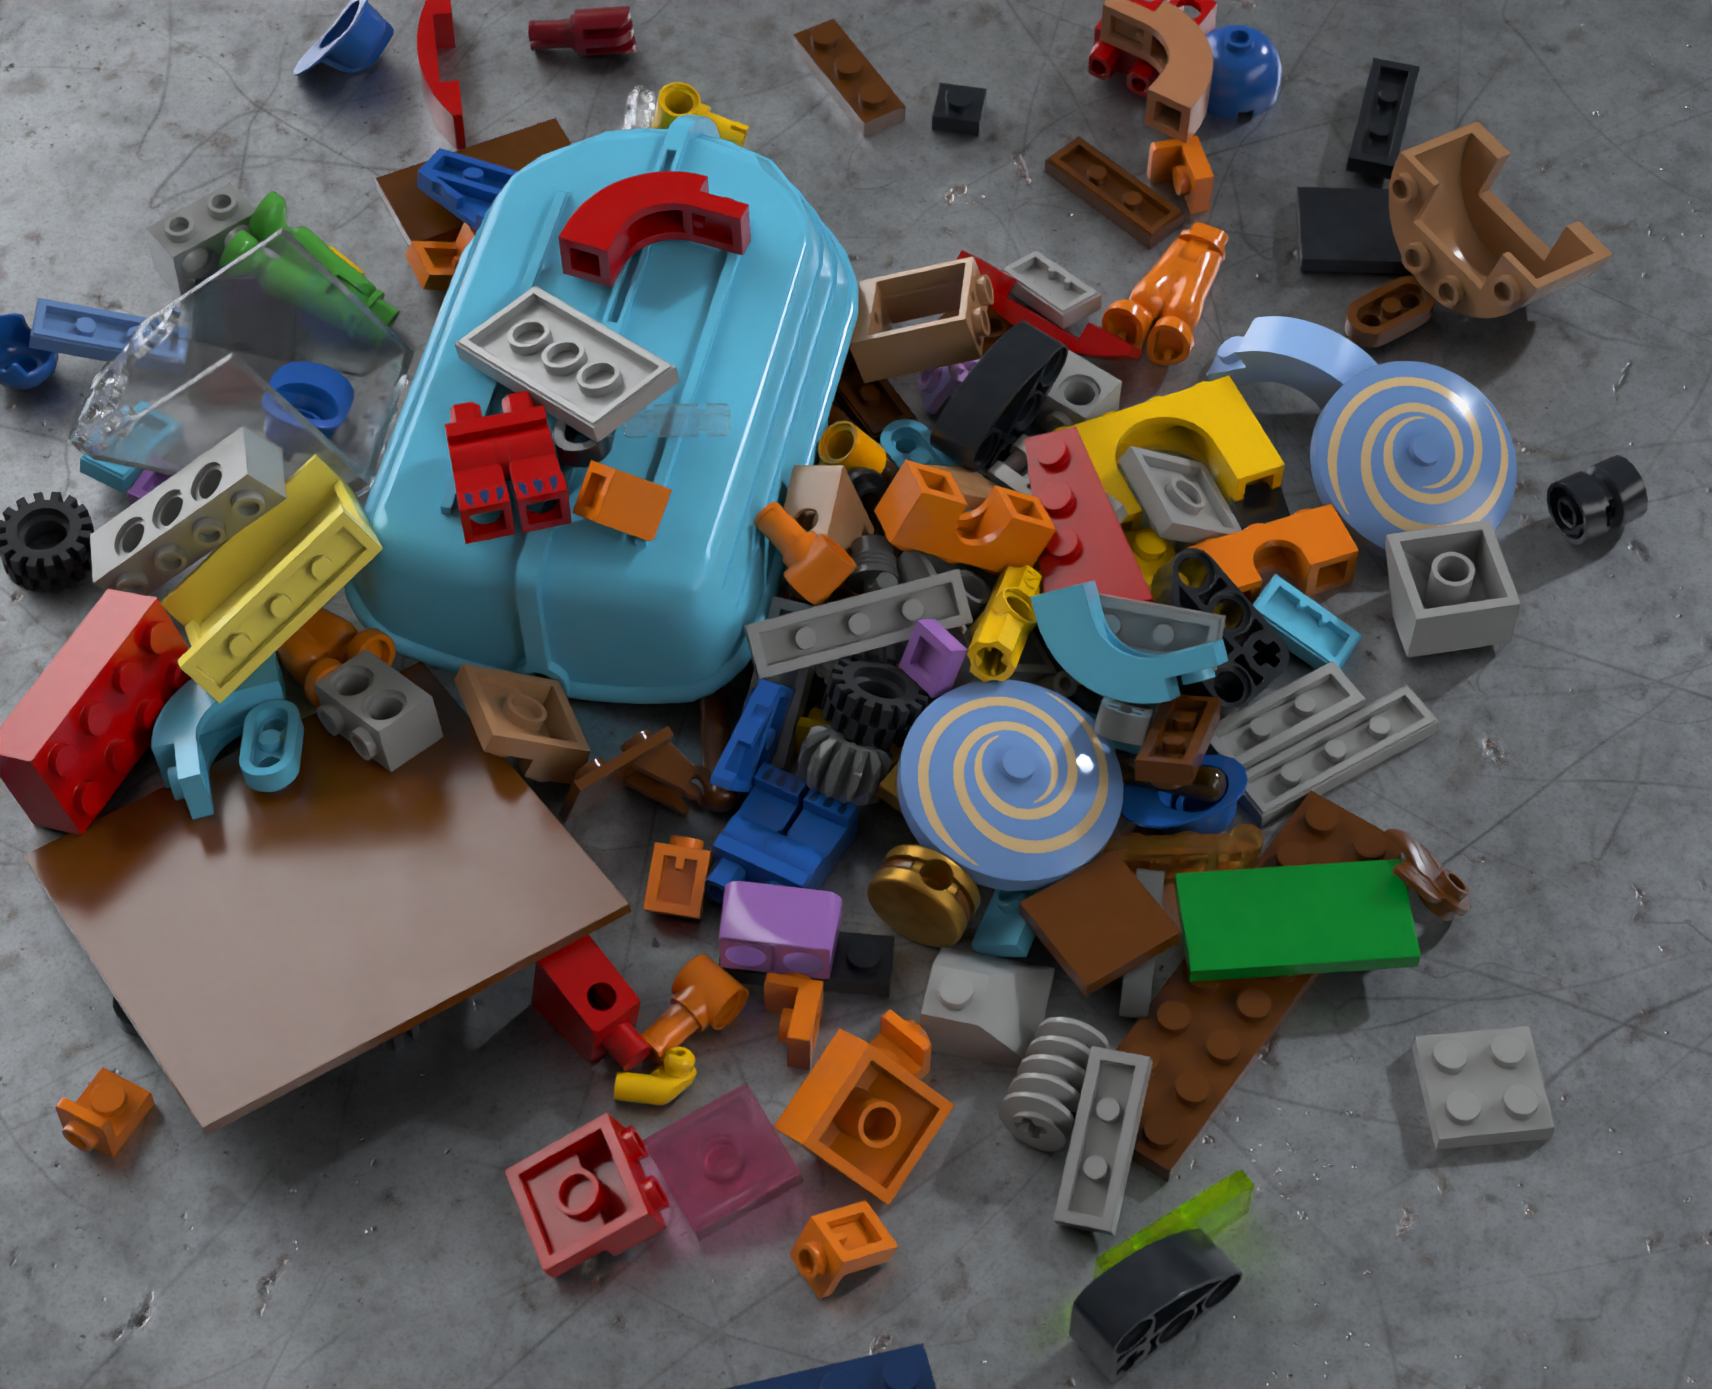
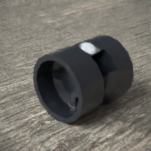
[1546,455,1648,545]

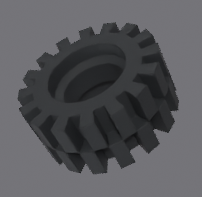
[0,491,94,593]
[821,654,929,748]

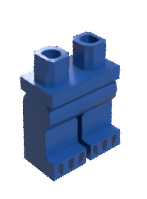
[706,761,859,905]

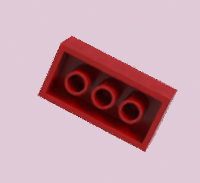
[0,589,192,835]

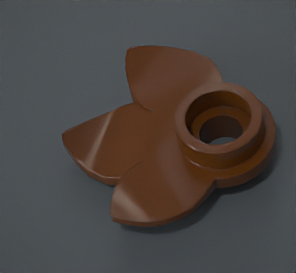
[1383,829,1471,921]

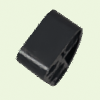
[930,321,1068,476]
[1151,548,1289,720]
[1069,1228,1243,1382]

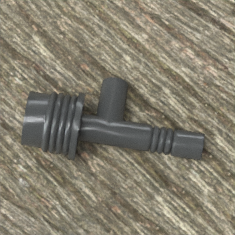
[846,534,900,663]

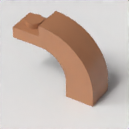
[1100,0,1213,143]

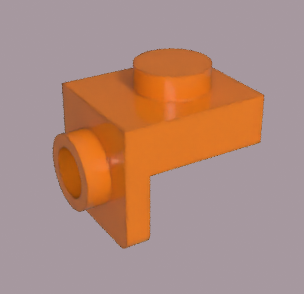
[405,222,477,291]

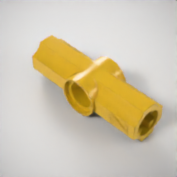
[966,565,1043,683]

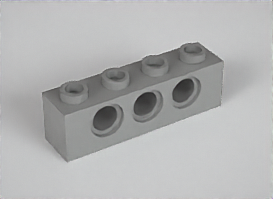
[90,426,287,596]

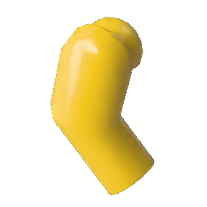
[614,1047,697,1105]

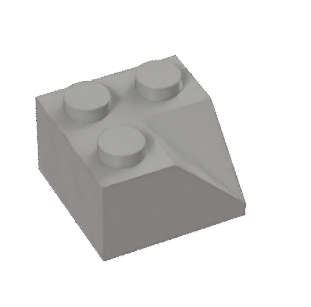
[1385,520,1521,658]

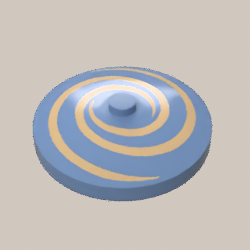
[1310,361,1517,559]
[896,680,1123,891]

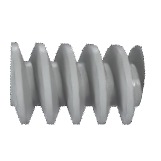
[999,1017,1109,1151]

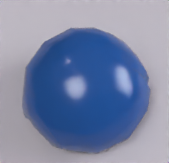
[0,313,59,390]

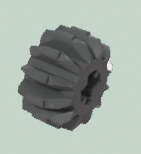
[796,724,893,806]

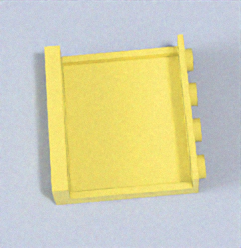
[160,454,383,704]

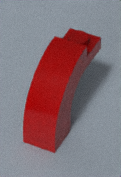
[558,171,751,287]

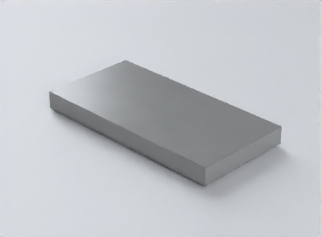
[455,286,680,443]

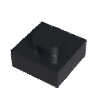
[932,83,987,136]

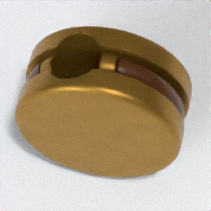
[867,844,981,947]

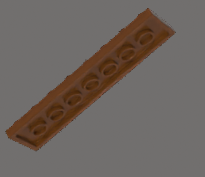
[1071,790,1404,1182]

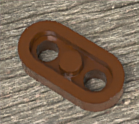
[1344,276,1436,348]

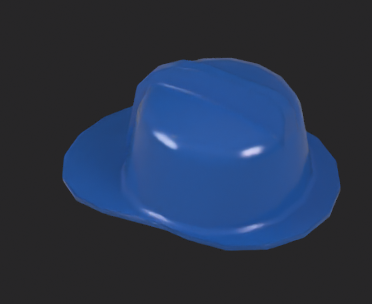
[293,0,394,76]
[262,361,354,459]
[1120,754,1248,841]

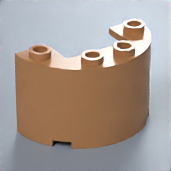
[1388,121,1613,318]

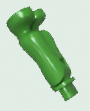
[219,191,400,343]

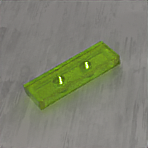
[1093,1170,1255,1280]

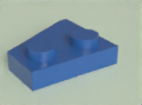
[417,148,518,231]
[709,679,796,792]

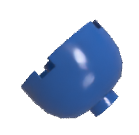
[1206,25,1282,119]

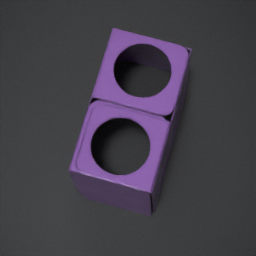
[719,881,842,979]

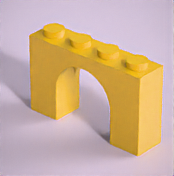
[1052,375,1285,532]

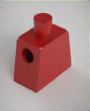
[531,934,651,1071]

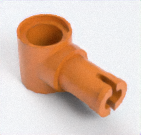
[753,502,857,606]
[640,954,749,1064]

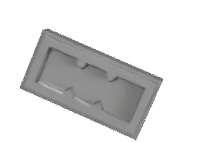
[1000,250,1102,329]

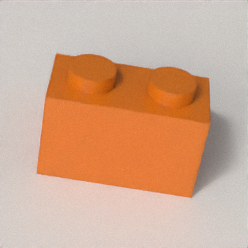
[774,1028,955,1205]

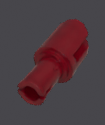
[528,6,637,57]

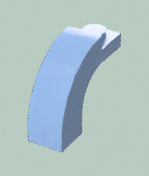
[1206,316,1378,410]

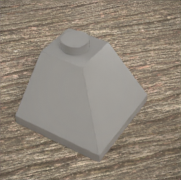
[920,947,1055,1069]

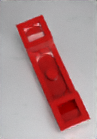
[417,0,466,150]
[957,250,1143,361]

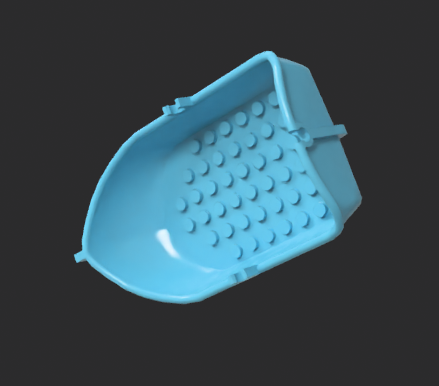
[344,114,859,704]

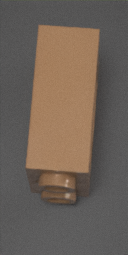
[849,256,994,383]

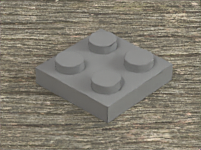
[1118,446,1242,544]
[1412,1025,1555,1150]

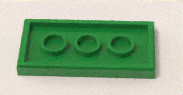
[1174,859,1421,982]

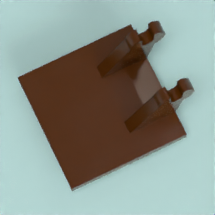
[559,726,713,823]

